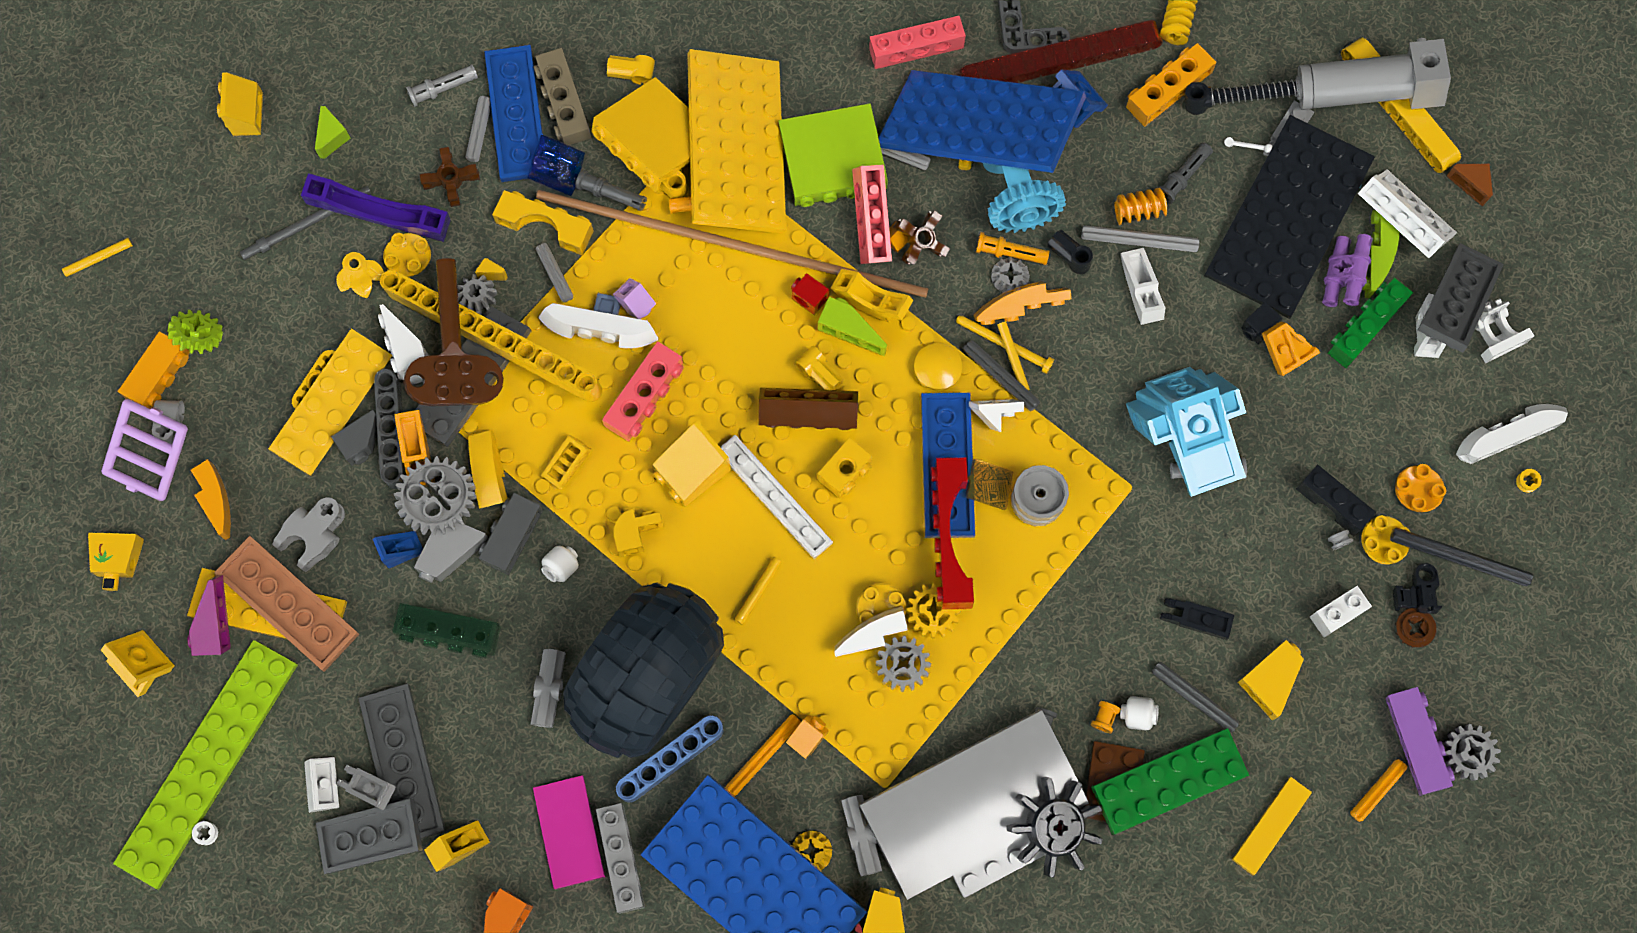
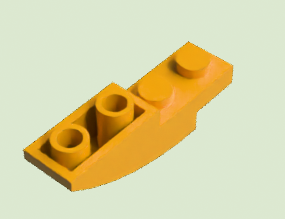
[973,281,1071,325]

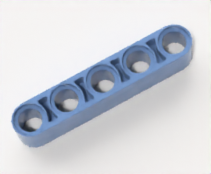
[616,716,723,802]

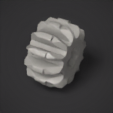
[457,274,497,315]

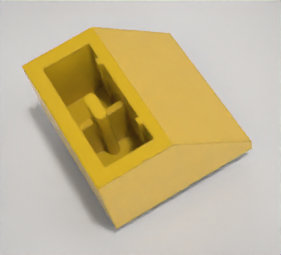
[217,72,263,136]

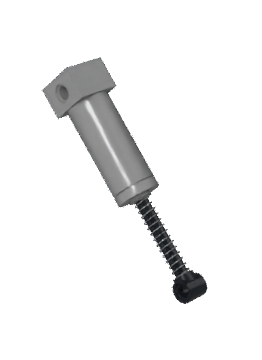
[1185,38,1451,115]

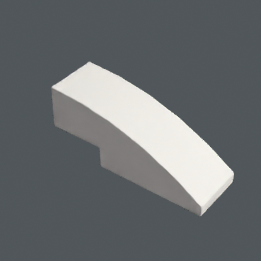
[1121,248,1165,325]
[834,606,908,657]

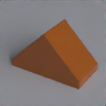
[1447,164,1493,206]

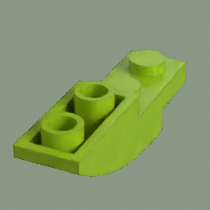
[1362,210,1400,298]

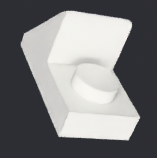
[969,399,1024,432]

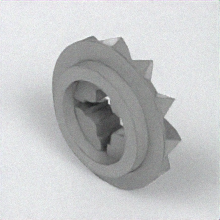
[991,257,1030,293]

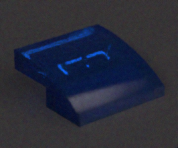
[527,134,585,196]

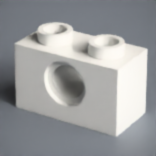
[1310,586,1372,638]

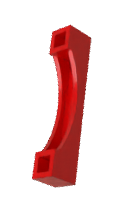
[931,457,974,610]

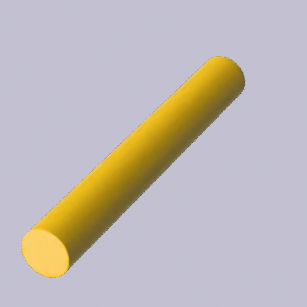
[62,238,133,277]
[997,321,1030,390]
[734,557,782,625]

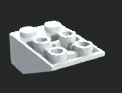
[378,304,429,385]

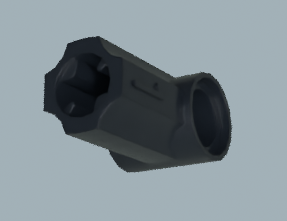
[1047,230,1093,274]

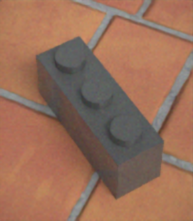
[479,493,543,576]

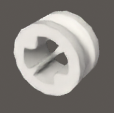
[192,821,218,845]

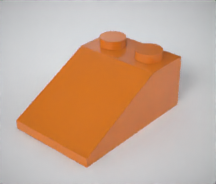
[484,888,534,933]

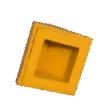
[889,221,908,253]

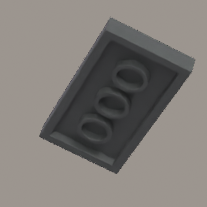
[316,799,423,874]

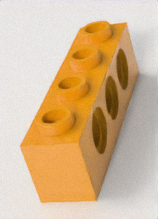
[1126,43,1217,127]

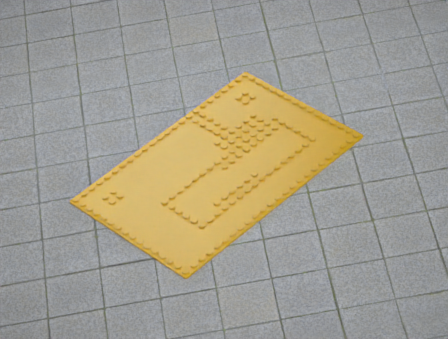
[459,163,1132,788]

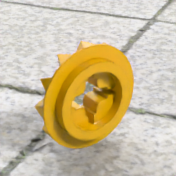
[792,830,832,870]

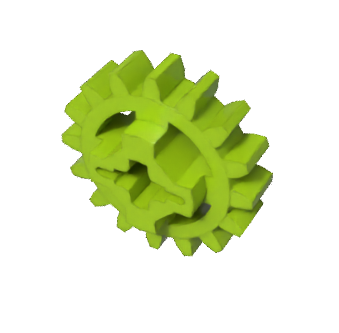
[167,310,223,354]

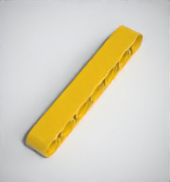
[1341,37,1461,173]

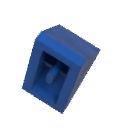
[373,531,423,569]

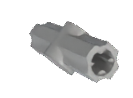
[531,649,566,728]
[841,795,882,877]

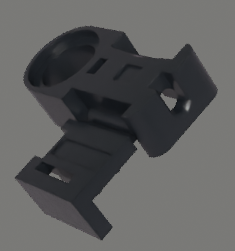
[1393,563,1442,614]

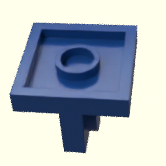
[1053,70,1108,128]

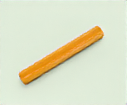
[725,714,801,796]

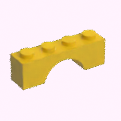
[492,190,594,255]

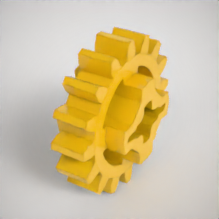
[906,583,961,639]

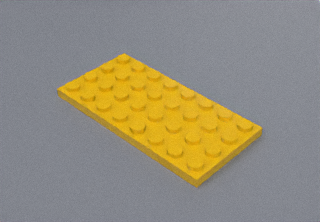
[687,49,786,234]

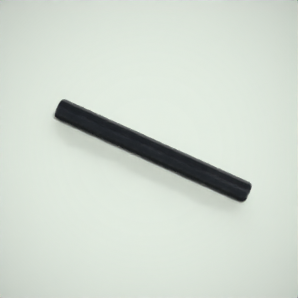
[1390,528,1533,586]

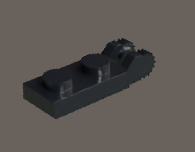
[1160,598,1234,640]

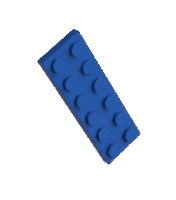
[484,45,548,182]
[921,393,975,538]

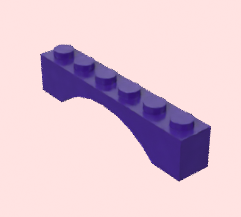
[301,173,451,242]

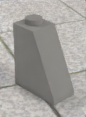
[414,522,489,583]

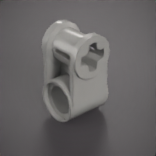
[152,400,185,444]

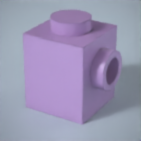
[613,278,656,319]

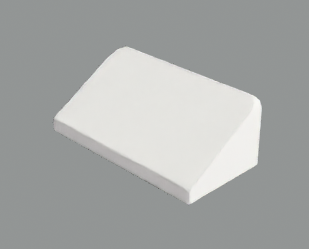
[304,757,339,813]

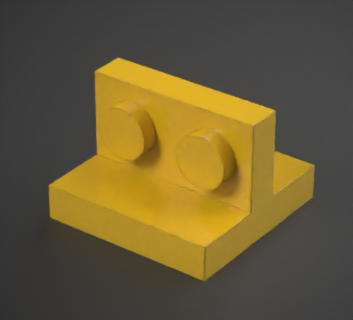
[101,630,175,697]

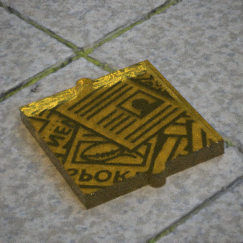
[966,459,1013,510]

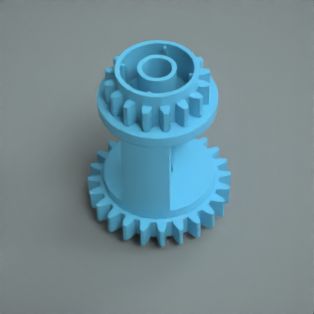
[983,163,1066,233]

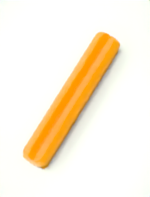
[1350,759,1408,822]

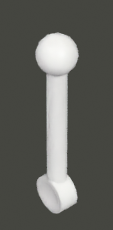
[1224,137,1273,153]

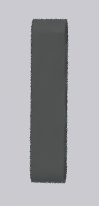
[374,369,406,489]

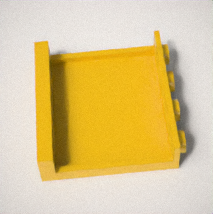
[591,77,690,193]

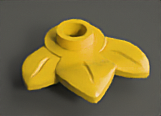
[336,252,384,298]

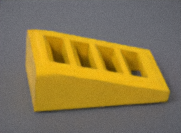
[541,435,592,489]

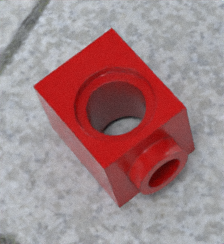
[791,273,829,316]

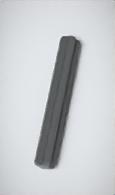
[963,340,1040,411]
[1152,662,1240,733]

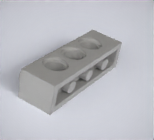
[596,803,645,914]

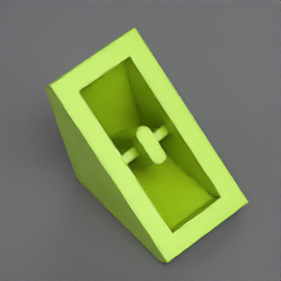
[315,106,351,159]

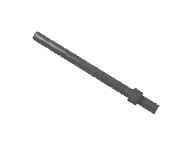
[240,186,372,260]

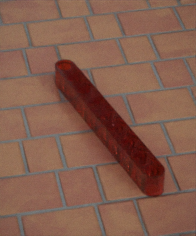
[959,20,1163,83]

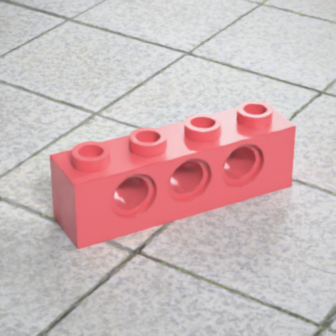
[869,16,966,69]
[852,165,892,264]
[602,341,684,442]

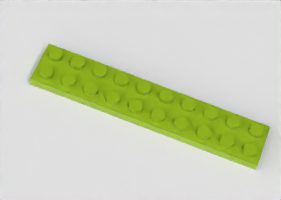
[113,640,298,890]

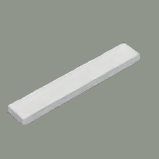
[720,435,833,559]

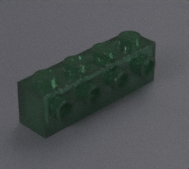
[392,603,501,659]

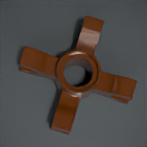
[420,147,480,207]
[893,210,950,265]

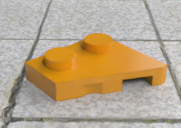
[1262,321,1320,376]

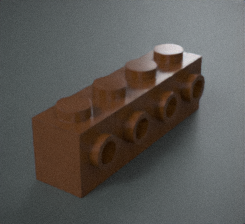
[759,388,858,430]

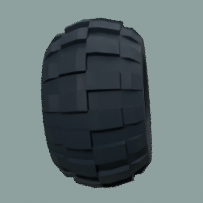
[563,582,724,758]

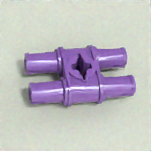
[1322,234,1373,307]

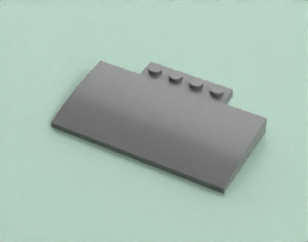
[859,709,1089,900]

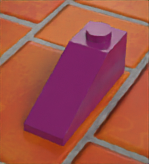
[188,575,231,656]

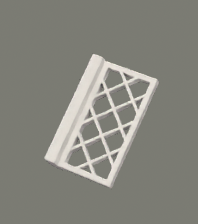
[1358,169,1457,258]

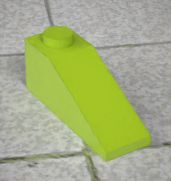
[818,297,887,356]

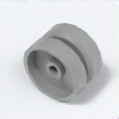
[1011,465,1069,526]

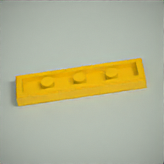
[1232,777,1312,875]

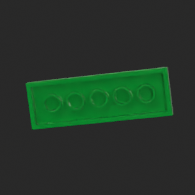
[1091,728,1249,835]

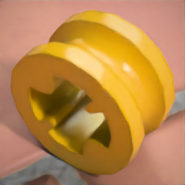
[1516,469,1542,493]

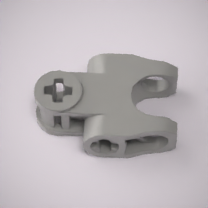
[272,497,345,572]

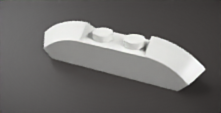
[538,303,659,348]
[1456,404,1568,464]

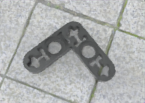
[998,0,1070,54]

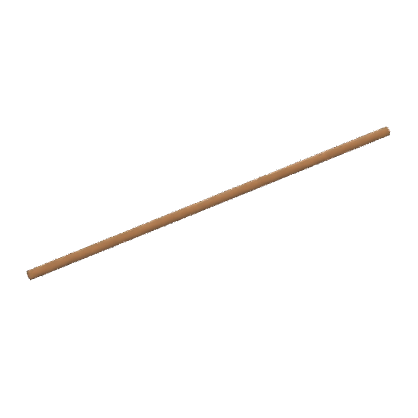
[536,190,928,298]

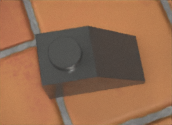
[331,410,377,466]

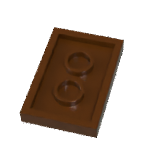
[1084,741,1145,827]

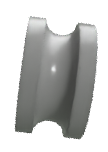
[1328,530,1353,550]

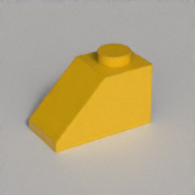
[424,820,490,872]

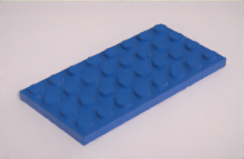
[878,70,1086,173]
[641,774,867,933]

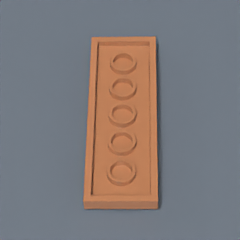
[214,536,359,672]

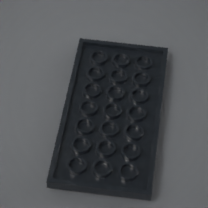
[1204,115,1375,319]

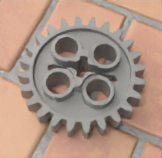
[394,456,477,536]

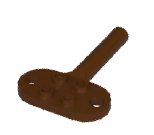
[403,258,504,406]

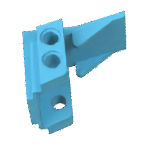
[1126,367,1246,497]

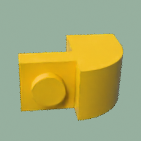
[614,508,664,557]

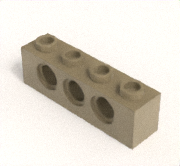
[533,48,591,146]

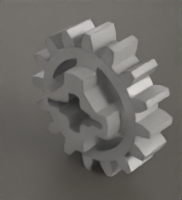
[876,636,931,692]
[1443,724,1501,781]

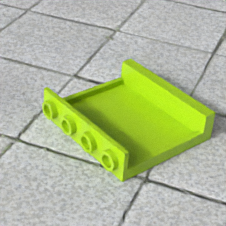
[779,103,888,207]

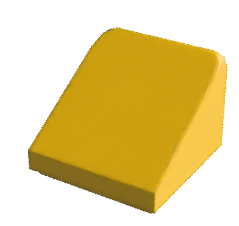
[475,258,508,281]

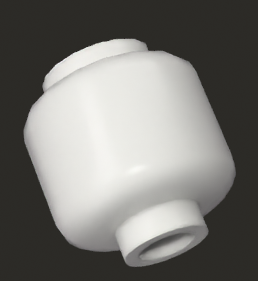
[541,546,579,582]
[1120,696,1159,730]

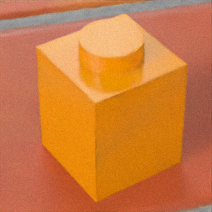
[786,715,829,759]

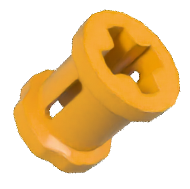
[1091,701,1121,734]

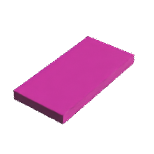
[533,776,605,890]

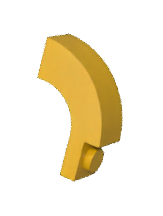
[830,269,913,322]

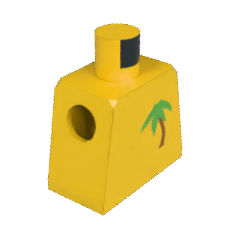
[88,533,144,591]

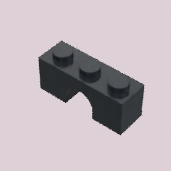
[1296,464,1376,537]

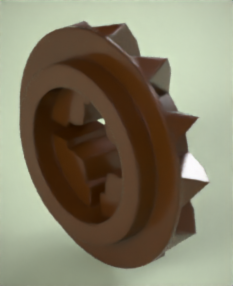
[1395,608,1436,648]

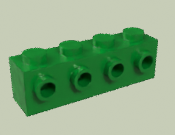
[1327,277,1413,369]

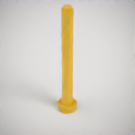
[956,315,1055,374]

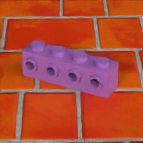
[1385,687,1455,796]

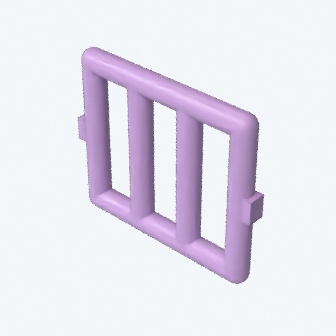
[101,399,188,501]

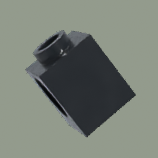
[1241,302,1283,344]

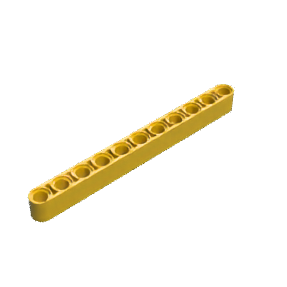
[380,270,602,402]

